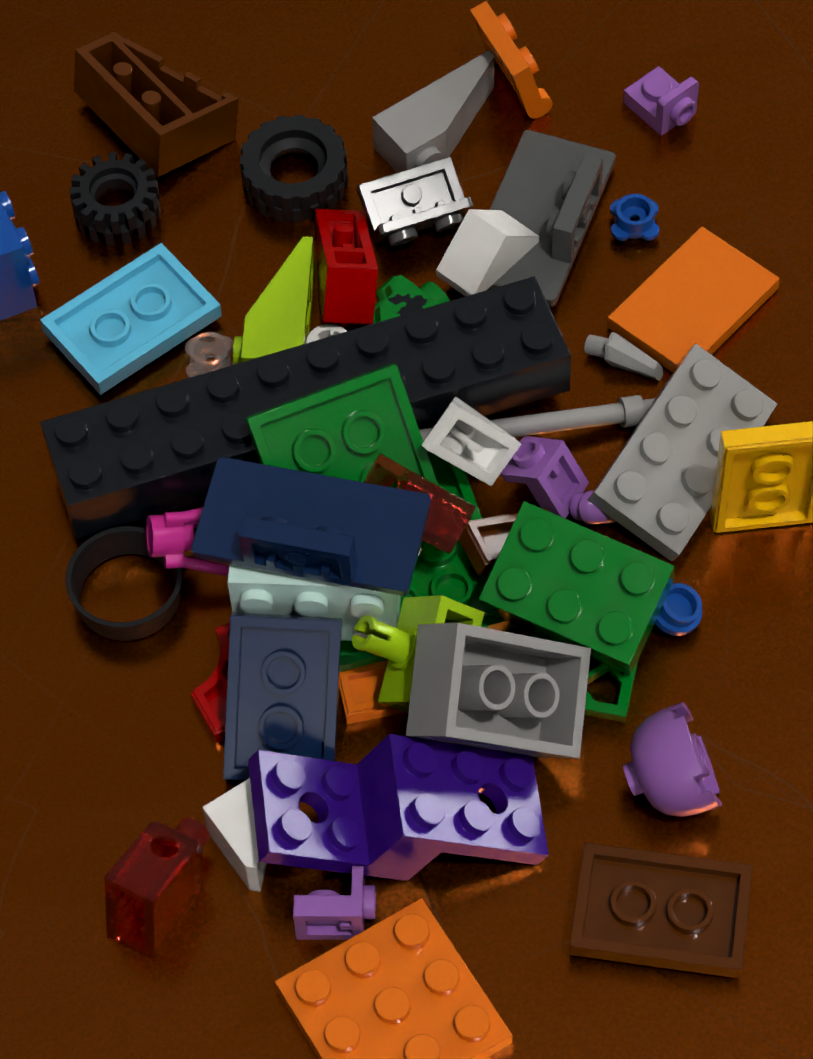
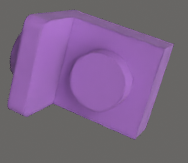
[623,66,699,136]
[500,436,589,519]
[293,866,376,940]

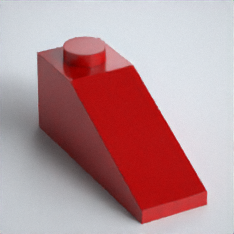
[314,209,378,328]

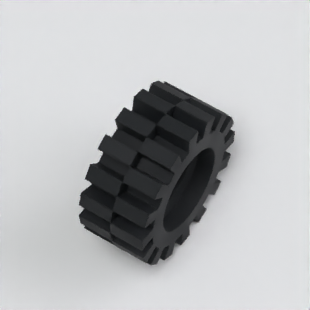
[69,152,161,246]

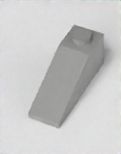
[372,50,494,173]

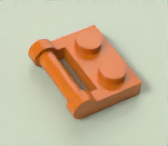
[470,1,553,119]

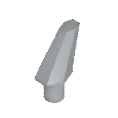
[584,332,663,381]

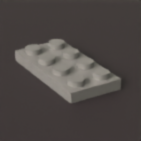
[587,343,777,562]

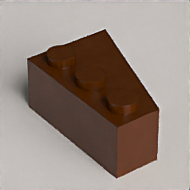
[74,32,239,177]

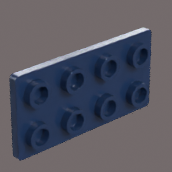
[191,457,431,596]

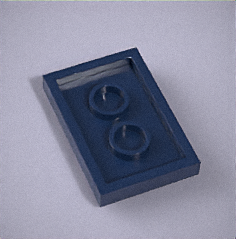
[223,612,342,780]

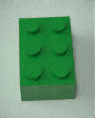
[479,501,675,676]

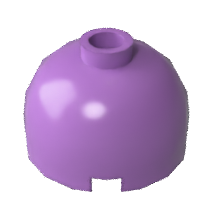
[623,702,722,817]

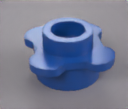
[610,194,660,241]

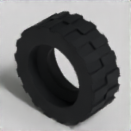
[240,115,348,223]

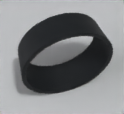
[66,526,183,641]

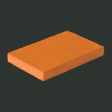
[607,226,780,373]

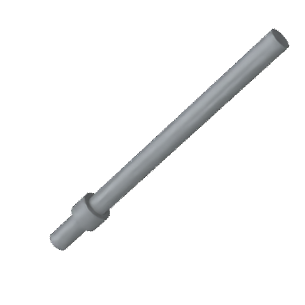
[420,395,656,441]

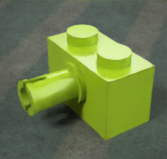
[352,595,485,713]

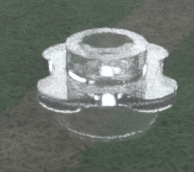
[185,332,234,378]

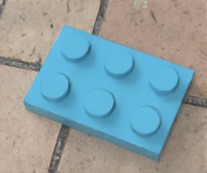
[40,243,222,395]

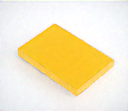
[710,421,813,533]

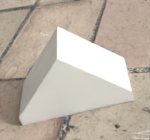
[436,209,539,297]
[422,396,521,486]
[202,778,267,892]

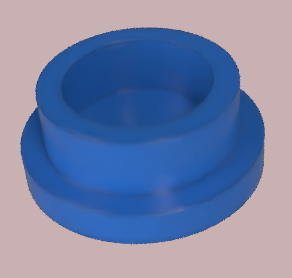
[655,583,702,636]

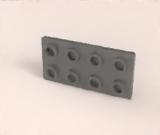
[488,130,615,306]

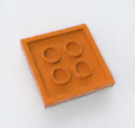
[275,898,513,1059]

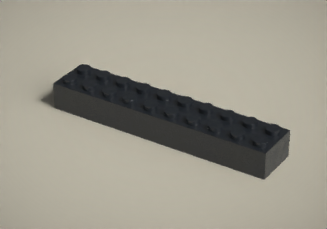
[40,276,571,539]

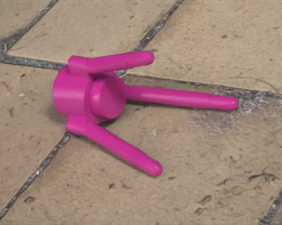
[146,507,229,576]

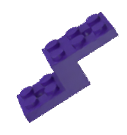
[248,734,549,881]

